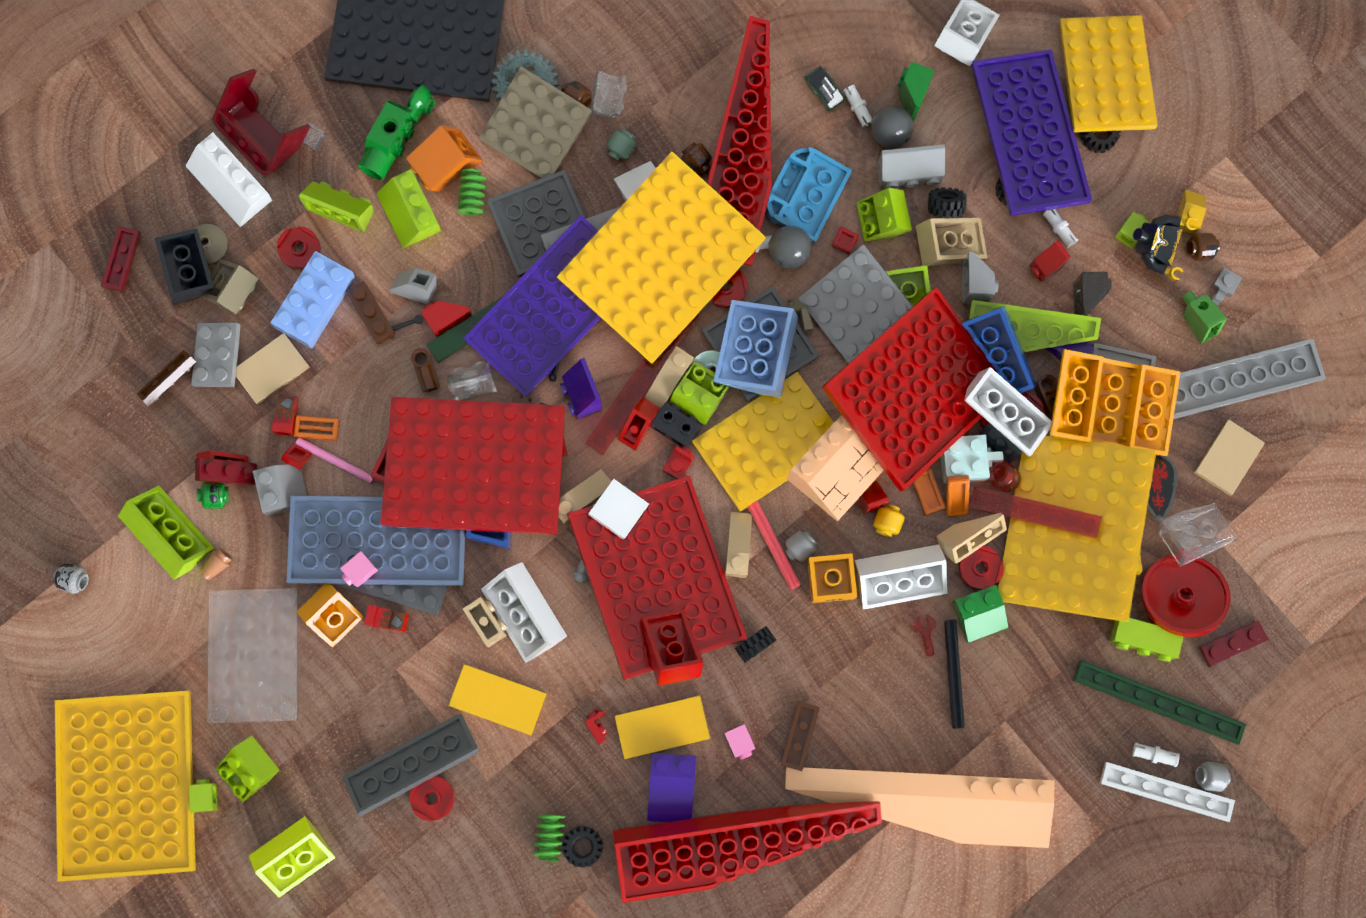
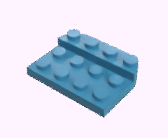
[765,147,852,243]

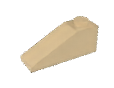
[644,346,694,408]
[558,469,611,526]
[725,512,752,578]
[936,513,1007,564]

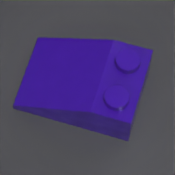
[560,358,602,420]
[647,753,696,822]

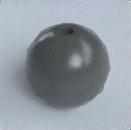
[870,105,914,149]
[768,225,812,269]

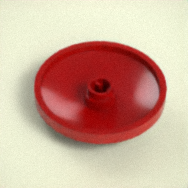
[1141,554,1231,637]

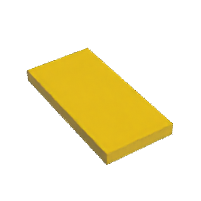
[449,664,547,736]
[615,696,710,759]

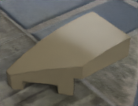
[788,297,813,335]

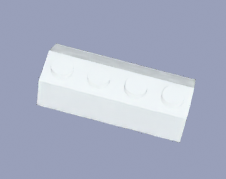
[186,133,272,227]
[964,367,1052,457]
[855,544,948,610]
[481,562,567,663]

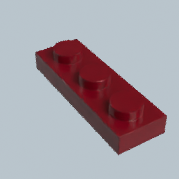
[101,226,141,293]
[195,458,257,486]
[1199,620,1269,667]

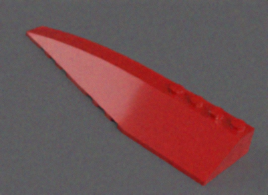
[707,16,772,266]
[613,801,882,903]

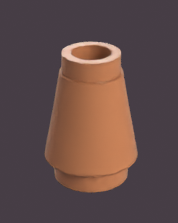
[200,548,232,580]

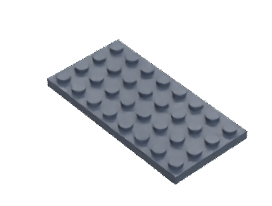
[286,496,465,586]

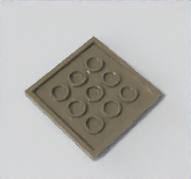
[478,67,593,178]

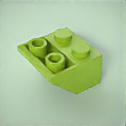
[856,188,912,242]
[670,361,729,425]
[215,736,279,803]

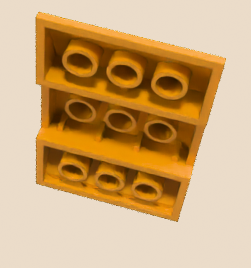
[1050,349,1180,456]

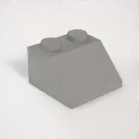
[962,252,998,304]
[253,464,307,516]

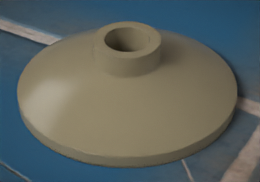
[194,224,228,265]

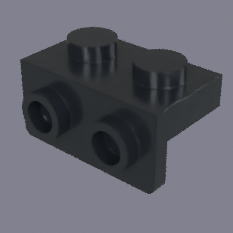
[979,423,1023,465]

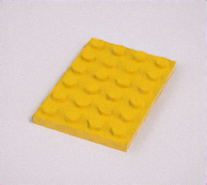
[1059,15,1158,132]
[692,372,834,512]

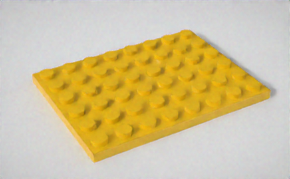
[557,152,766,364]
[998,436,1156,622]
[55,691,196,882]

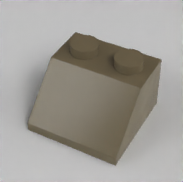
[201,259,259,314]

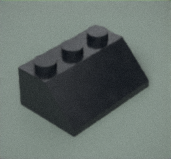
[155,229,214,305]

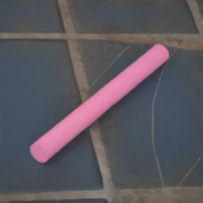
[296,437,373,484]

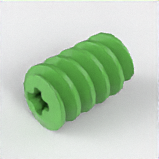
[457,169,487,216]
[533,814,566,862]

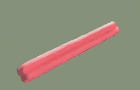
[748,501,800,589]

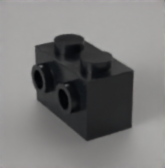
[651,403,701,448]

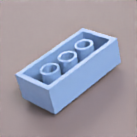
[271,251,356,349]

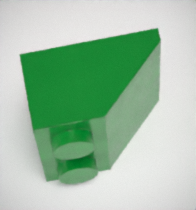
[897,61,935,122]
[952,585,1008,643]

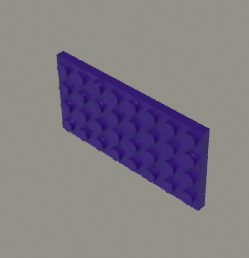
[971,49,1092,216]
[463,215,601,397]

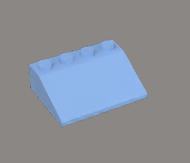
[714,300,798,398]

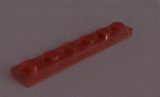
[969,486,1103,539]

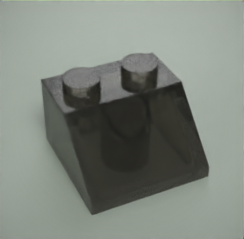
[1072,272,1112,316]

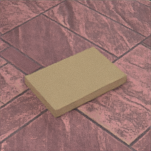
[236,333,310,405]
[1194,420,1265,496]

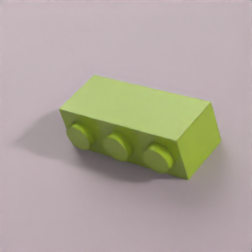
[1109,618,1183,662]

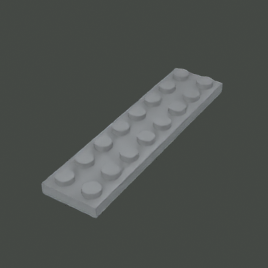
[1173,339,1326,419]

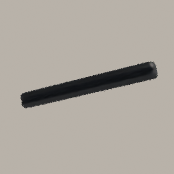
[944,620,965,729]

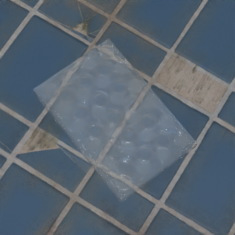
[207,588,299,724]

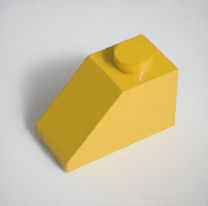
[1177,190,1206,235]

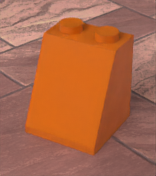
[406,125,484,192]

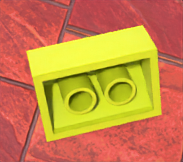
[249,816,335,897]

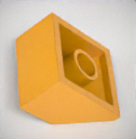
[296,584,364,648]

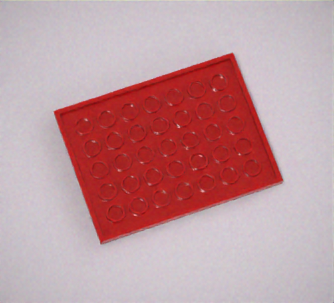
[821,287,998,492]
[381,397,565,535]
[567,475,747,681]

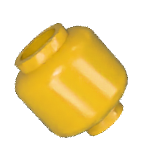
[873,504,905,538]

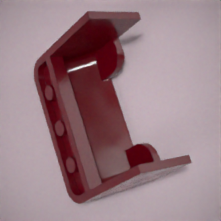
[213,69,311,175]

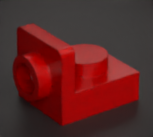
[662,445,694,479]
[585,709,608,745]

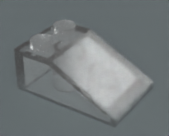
[447,361,497,400]
[1158,503,1238,567]

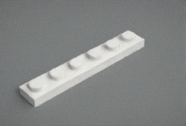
[1099,762,1235,822]

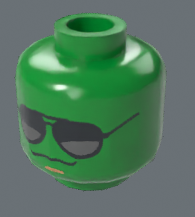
[197,482,228,509]

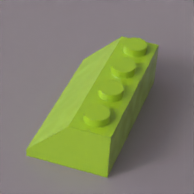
[118,486,215,580]

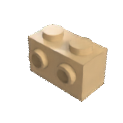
[463,597,507,648]

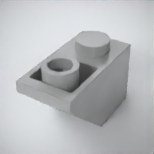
[389,268,437,304]

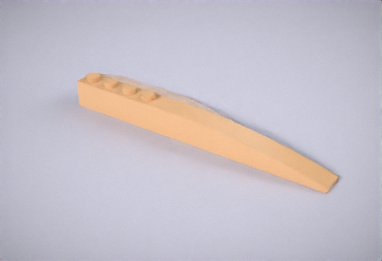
[785,767,1055,848]

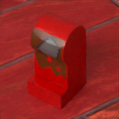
[271,395,298,437]
[364,605,409,632]

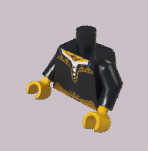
[1133,215,1198,281]

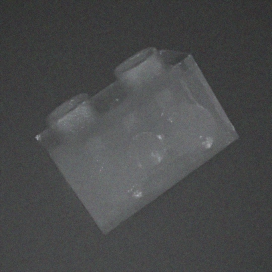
[590,71,627,119]

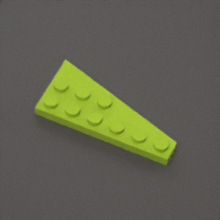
[969,300,1101,352]

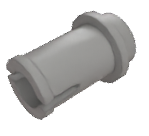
[573,558,589,583]

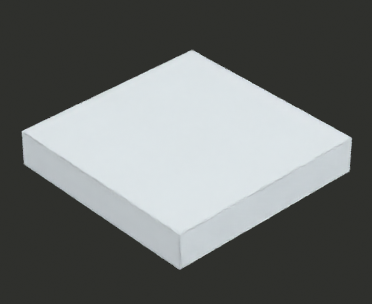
[588,479,649,540]

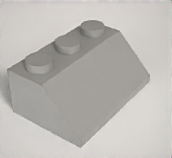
[877,144,945,189]

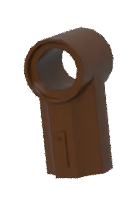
[411,348,440,393]

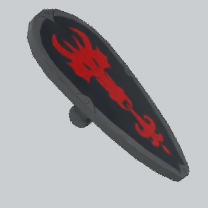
[1147,455,1177,521]

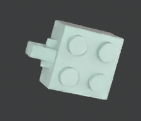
[940,435,1003,484]

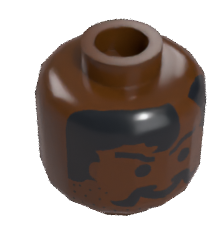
[561,81,592,107]
[681,142,712,174]
[1186,233,1220,261]

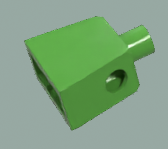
[1182,291,1227,344]

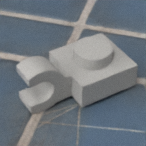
[1211,267,1242,306]

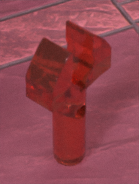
[913,615,937,657]

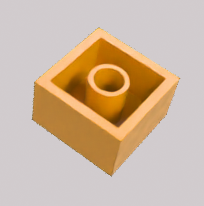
[807,553,857,603]

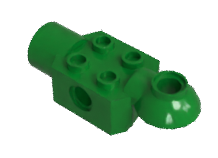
[357,84,435,181]

